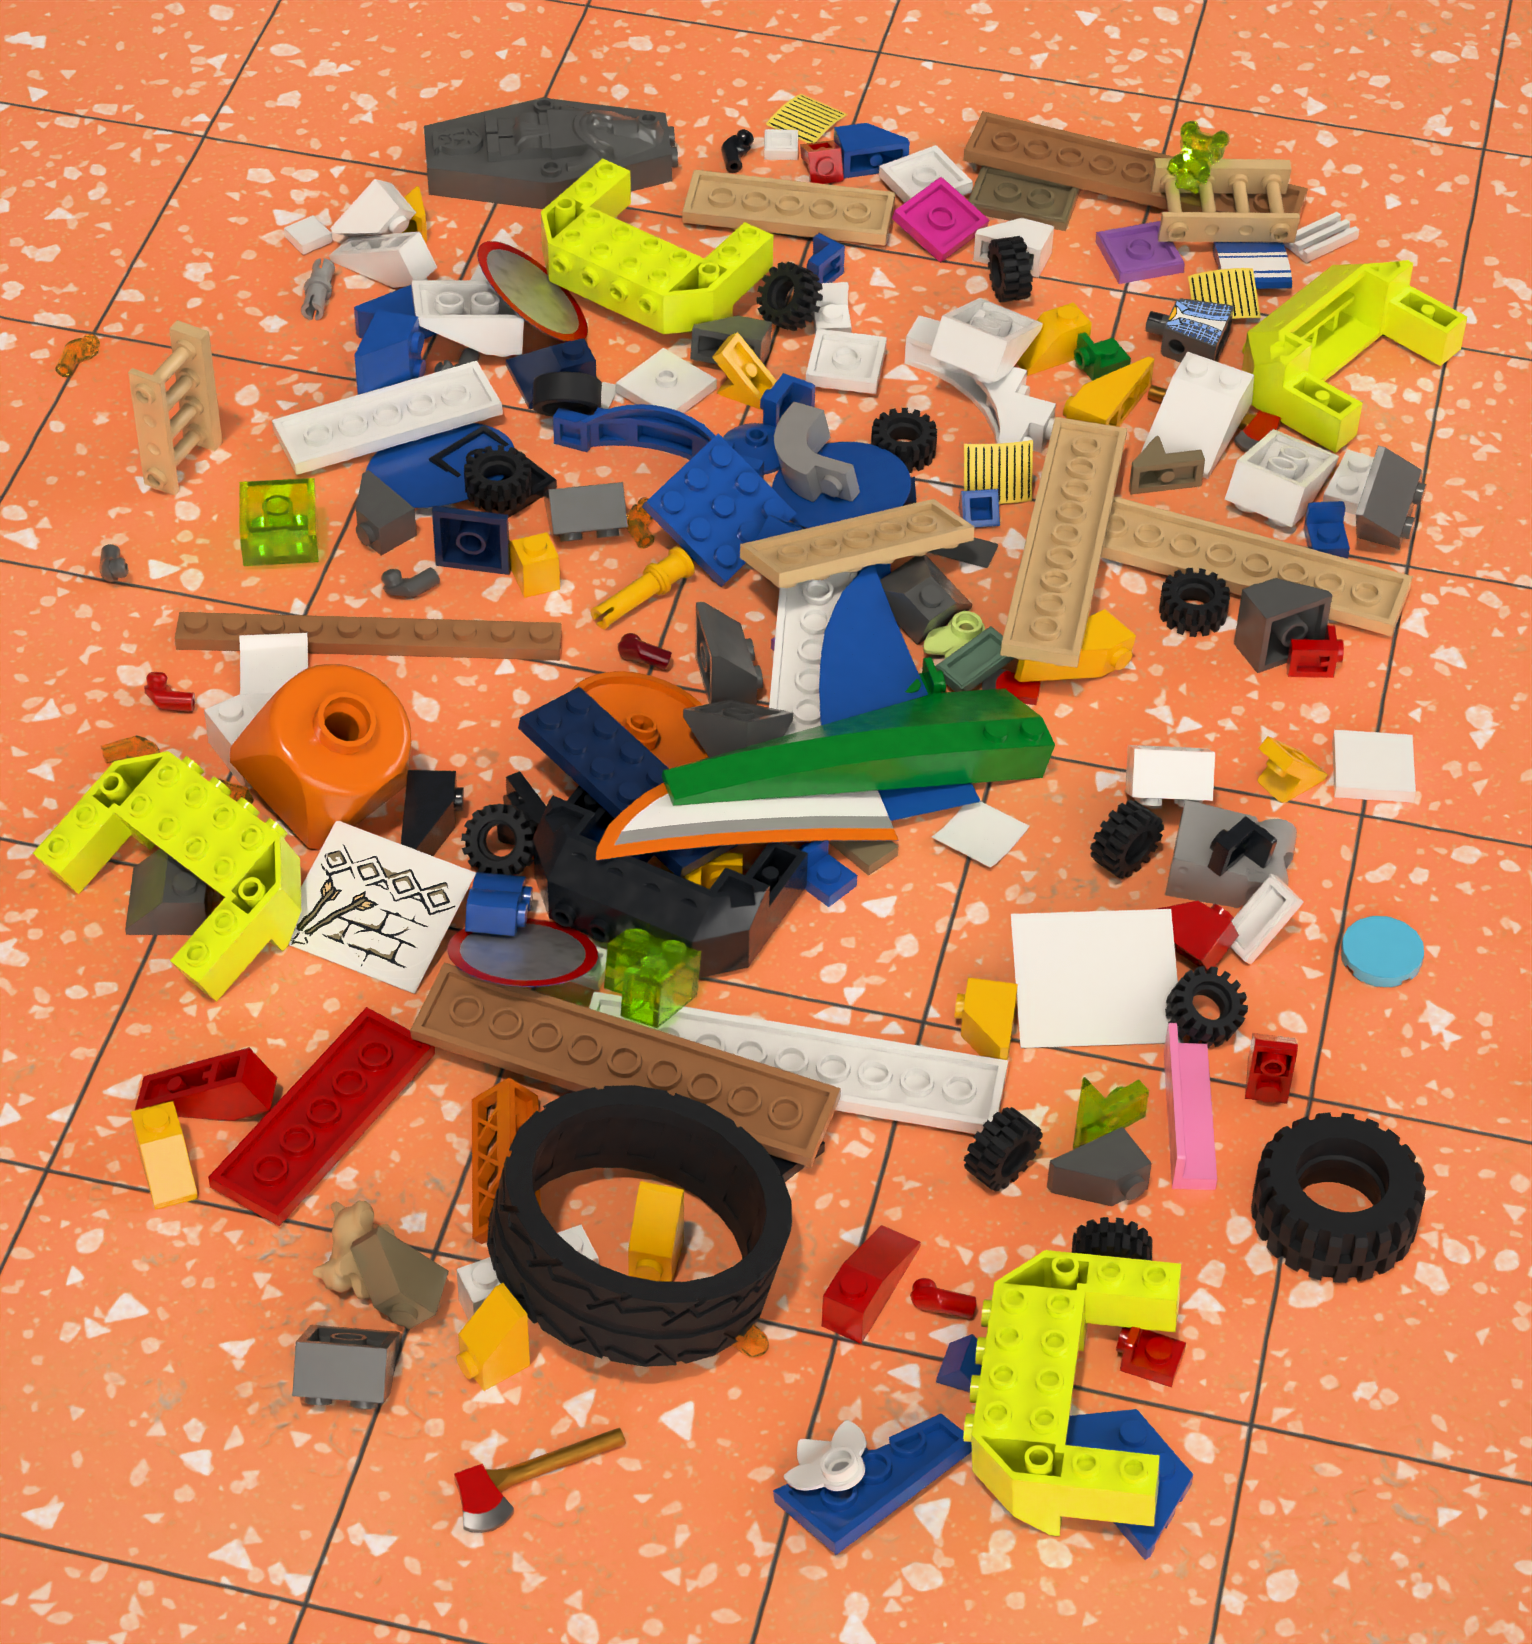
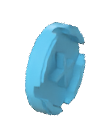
[1341,916,1424,987]

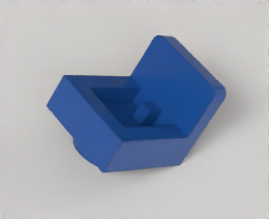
[760,373,815,427]

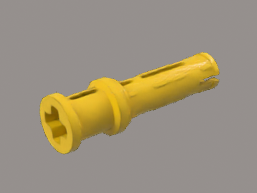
[590,546,695,629]

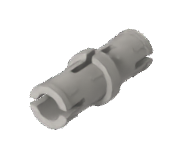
[301,258,335,320]

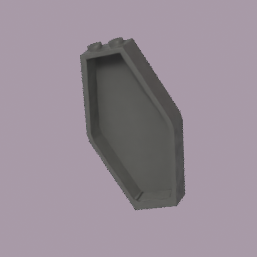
[424,97,678,209]

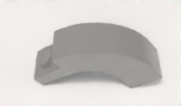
[774,402,860,502]

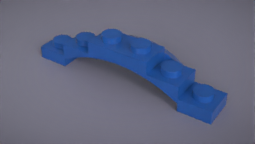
[553,404,764,479]

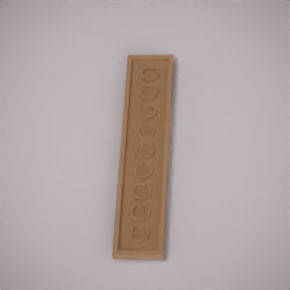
[963,111,1308,214]
[410,962,841,1168]

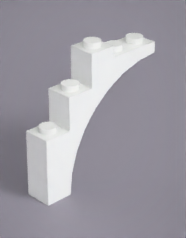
[904,315,1056,453]

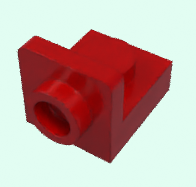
[800,140,844,184]
[1286,625,1344,678]
[1116,1327,1186,1388]

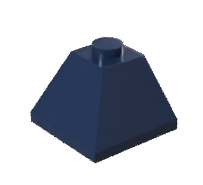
[505,338,596,409]
[432,506,511,575]

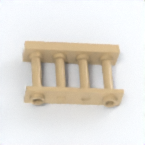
[1150,158,1300,243]
[128,320,223,496]

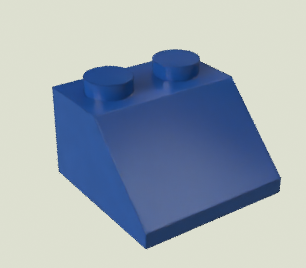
[354,309,426,395]

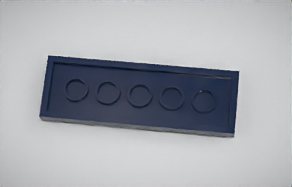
[518,686,738,877]

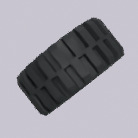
[1251,1112,1426,1283]

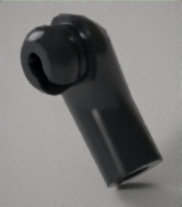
[721,129,754,173]

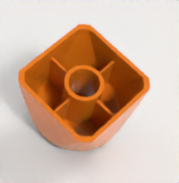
[230,664,411,850]

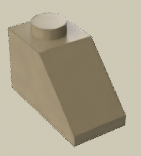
[350,1226,449,1330]

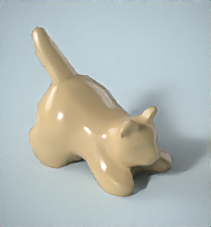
[312,1201,396,1299]

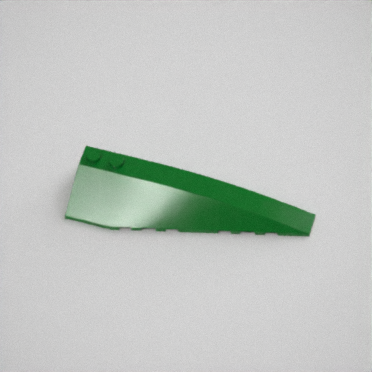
[662,689,1055,806]

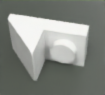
[812,282,852,335]

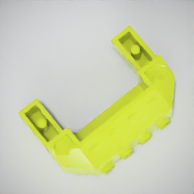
[541,158,774,334]
[1242,260,1467,453]
[33,751,301,1002]
[963,1250,1181,1536]

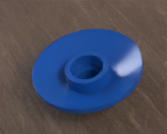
[723,423,781,475]

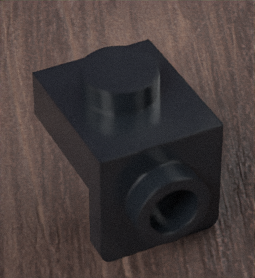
[1208,816,1277,876]

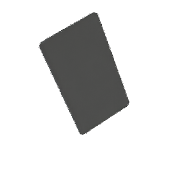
[928,537,998,568]

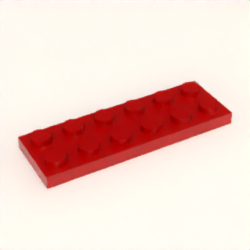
[208,1007,435,1226]

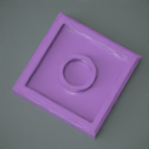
[1095,221,1185,284]

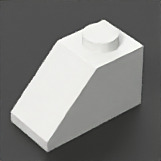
[330,179,416,237]
[973,218,1054,278]

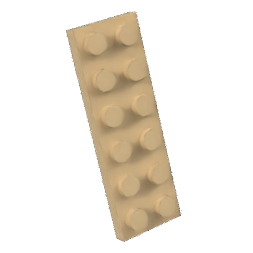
[682,170,895,246]
[740,499,974,588]

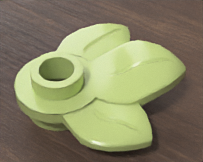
[923,611,985,659]

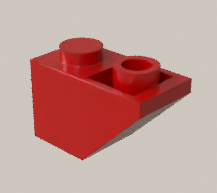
[1245,1033,1298,1104]

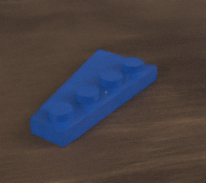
[773,1414,972,1555]

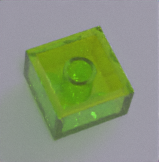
[239,478,319,566]

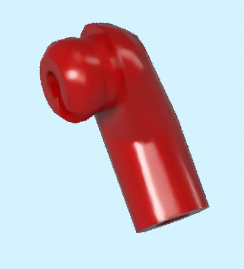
[144,672,195,712]
[910,1278,976,1318]

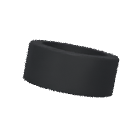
[533,372,602,417]

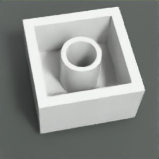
[1125,745,1215,807]

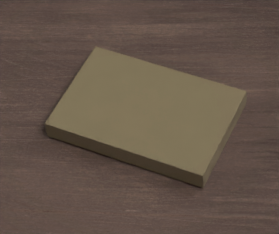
[968,166,1080,231]

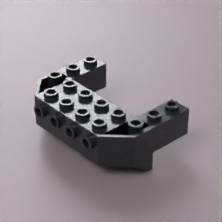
[533,786,808,980]

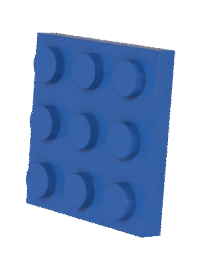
[642,433,797,587]

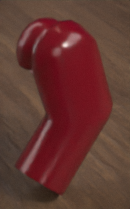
[618,633,672,670]

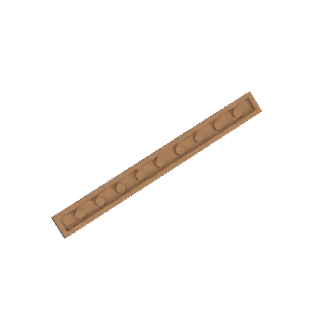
[175,612,562,661]

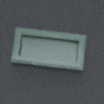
[935,626,1014,692]

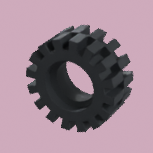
[987,236,1033,302]
[757,262,823,331]
[871,408,937,473]
[464,445,532,513]
[1159,568,1230,637]
[1090,800,1164,879]
[461,804,537,875]
[1165,966,1248,1049]
[964,1107,1043,1191]
[1072,1217,1153,1261]

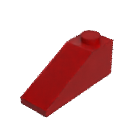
[135,1047,278,1121]
[821,1225,921,1344]

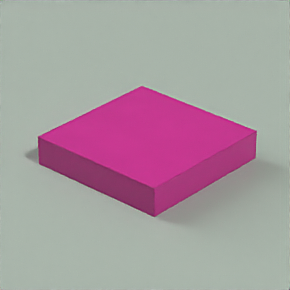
[892,177,990,263]

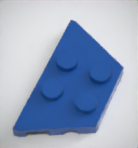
[1066,1409,1193,1560]

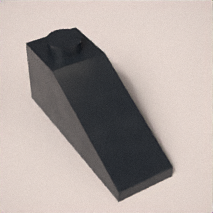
[401,770,464,856]

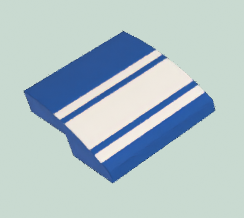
[1213,242,1292,289]

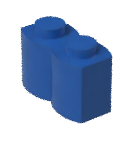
[465,872,533,937]

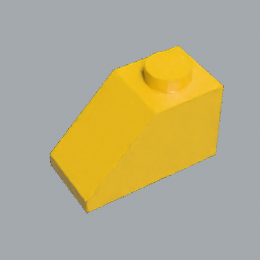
[1017,302,1092,376]
[509,532,560,598]
[954,977,1018,1060]
[130,1101,198,1210]
[628,1181,684,1282]
[456,1283,530,1391]

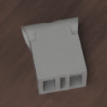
[1165,799,1297,908]

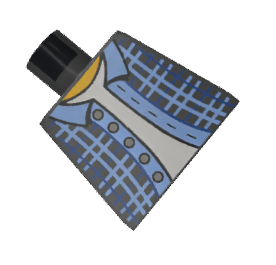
[1145,298,1234,363]

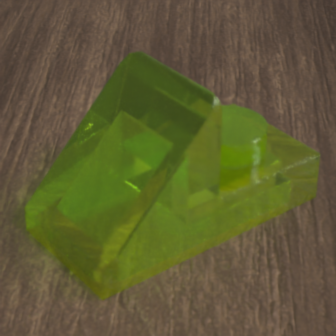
[1073,1077,1149,1150]

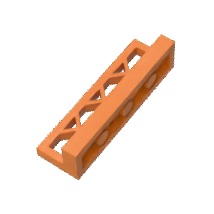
[471,1077,541,1244]

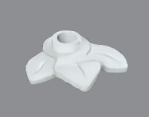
[783,1420,867,1491]

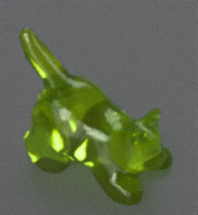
[1167,120,1230,194]

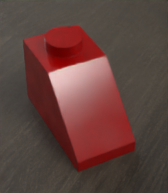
[1157,900,1239,972]

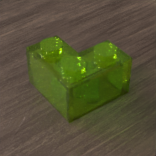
[604,928,701,1029]

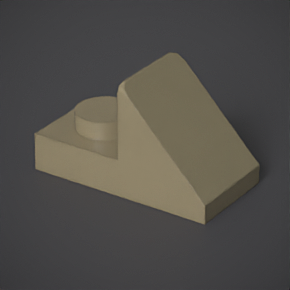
[1129,436,1205,495]

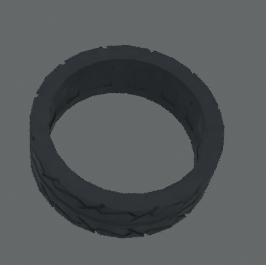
[487,1085,792,1367]

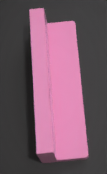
[1164,1023,1217,1190]

